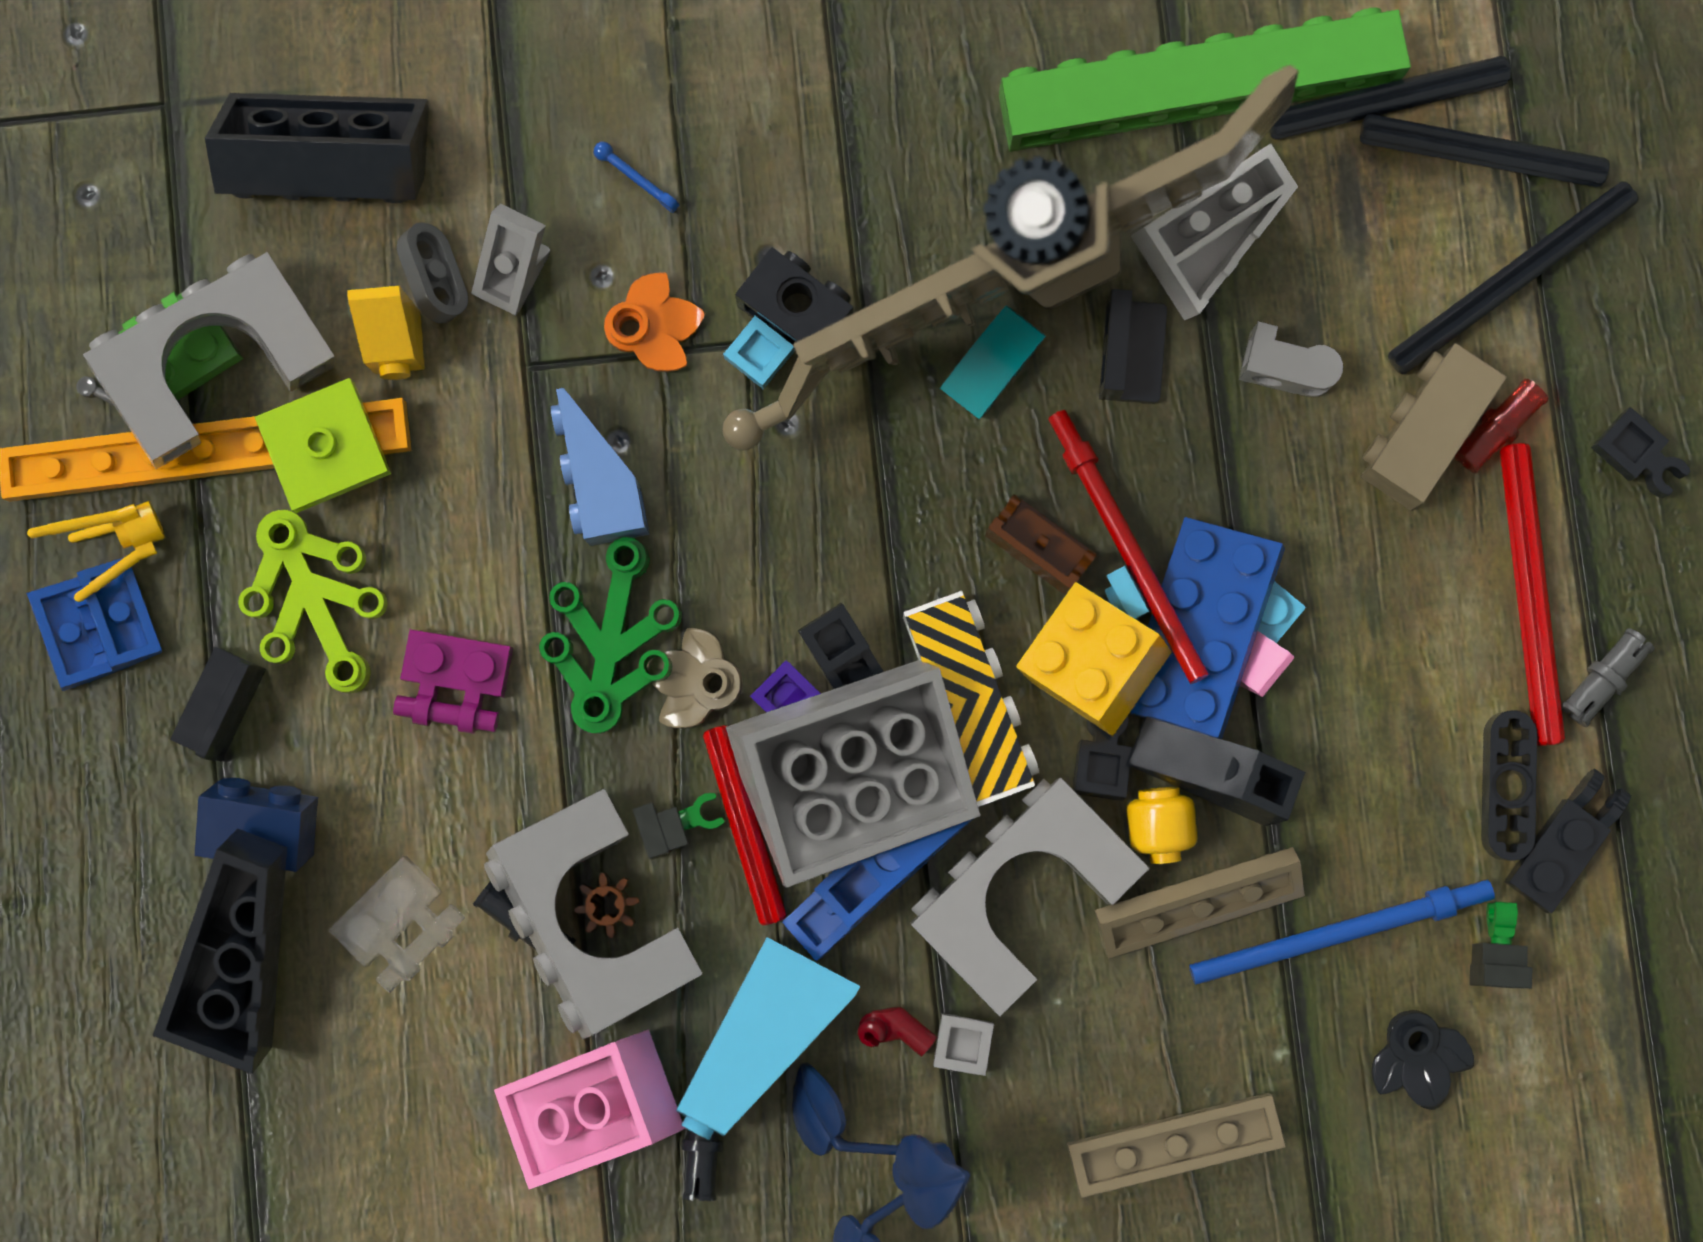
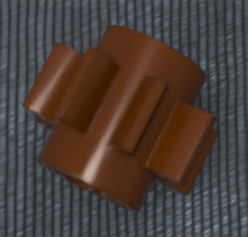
[574,873,641,938]

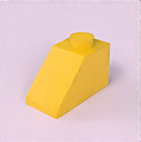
[347,286,425,380]

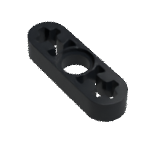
[1481,710,1537,861]

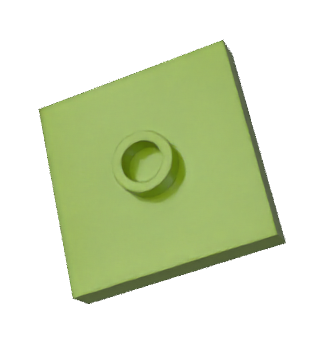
[255,378,391,513]

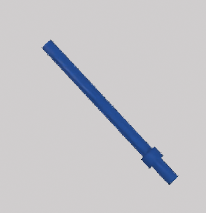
[1189,879,1495,985]

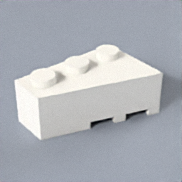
[1131,143,1298,321]

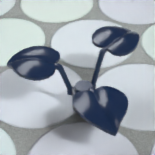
[792,1062,970,1242]

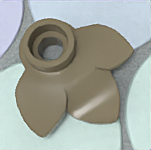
[647,628,743,728]

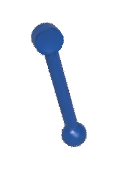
[593,142,680,213]

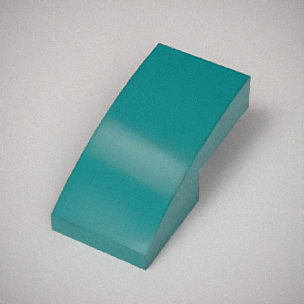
[940,305,1046,420]

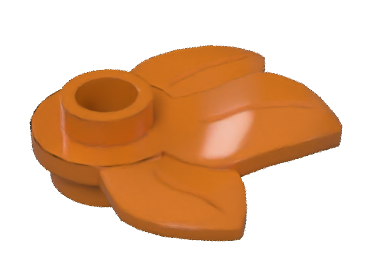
[604,273,705,372]

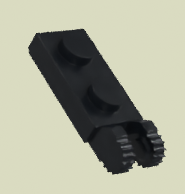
[1504,769,1632,914]

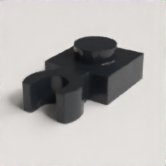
[1591,407,1691,498]
[1072,716,1132,801]

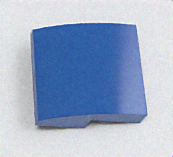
[27,558,162,691]

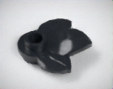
[1371,1010,1474,1110]

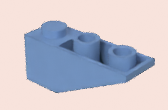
[551,388,650,546]

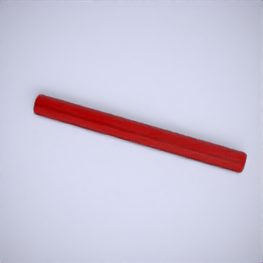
[1500,443,1565,746]

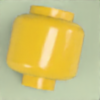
[1127,787,1198,864]

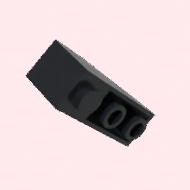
[1127,716,1306,826]

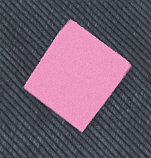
[1240,631,1294,697]

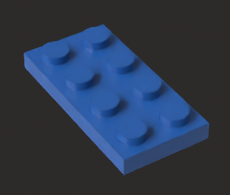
[1129,517,1285,739]

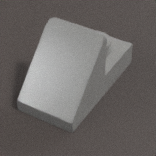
[471,203,550,316]

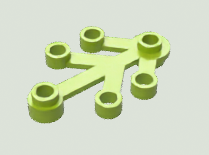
[238,510,388,693]

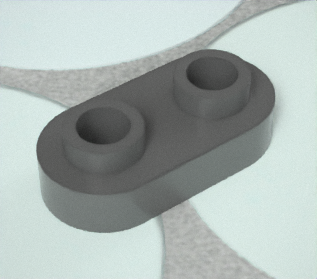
[397,223,468,323]

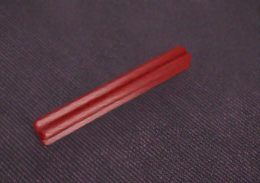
[703,725,786,926]

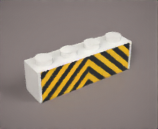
[903,591,1039,807]

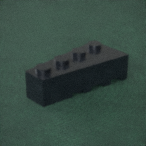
[153,828,287,1074]

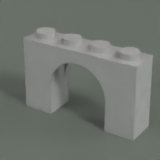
[83,252,335,469]
[910,778,1150,1016]
[484,789,702,1039]

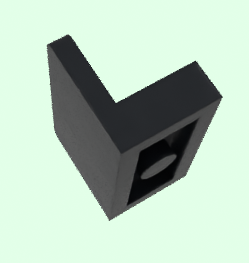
[1099,289,1167,404]
[170,647,266,762]

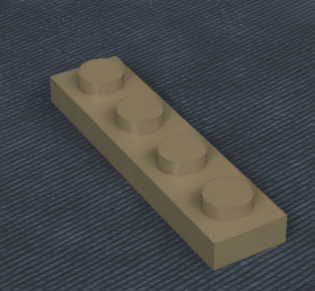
[1095,847,1305,959]
[1066,1093,1286,1198]

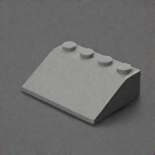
[726,660,980,888]

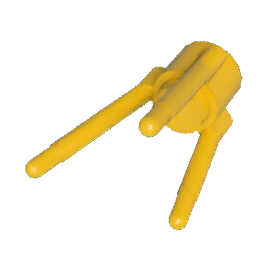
[27,501,166,602]

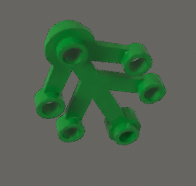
[539,537,682,734]

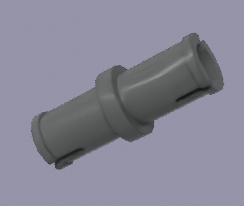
[1561,628,1655,727]

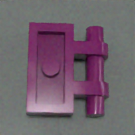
[393,629,513,734]

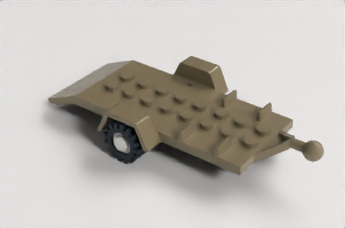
[722,64,1299,450]

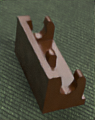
[985,494,1097,596]

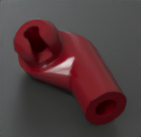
[857,1007,937,1057]

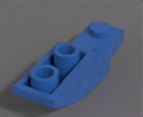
[782,818,974,961]

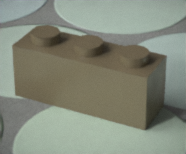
[1360,343,1507,511]

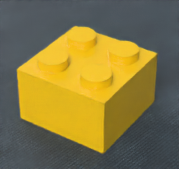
[1016,582,1172,736]

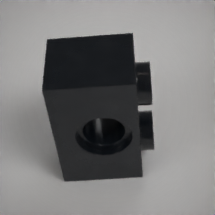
[735,247,853,345]

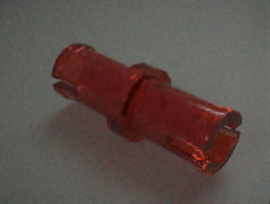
[1454,378,1549,474]

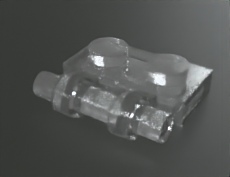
[328,856,465,993]

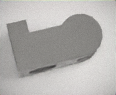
[1239,321,1343,397]

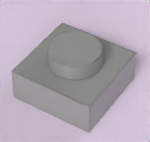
[933,1013,994,1076]

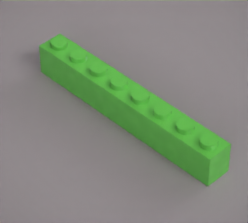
[998,7,1411,152]

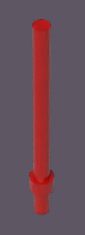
[1048,410,1209,684]

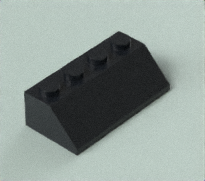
[205,93,429,203]

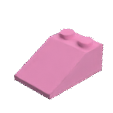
[494,1029,685,1189]

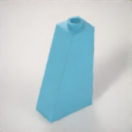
[677,937,860,1140]

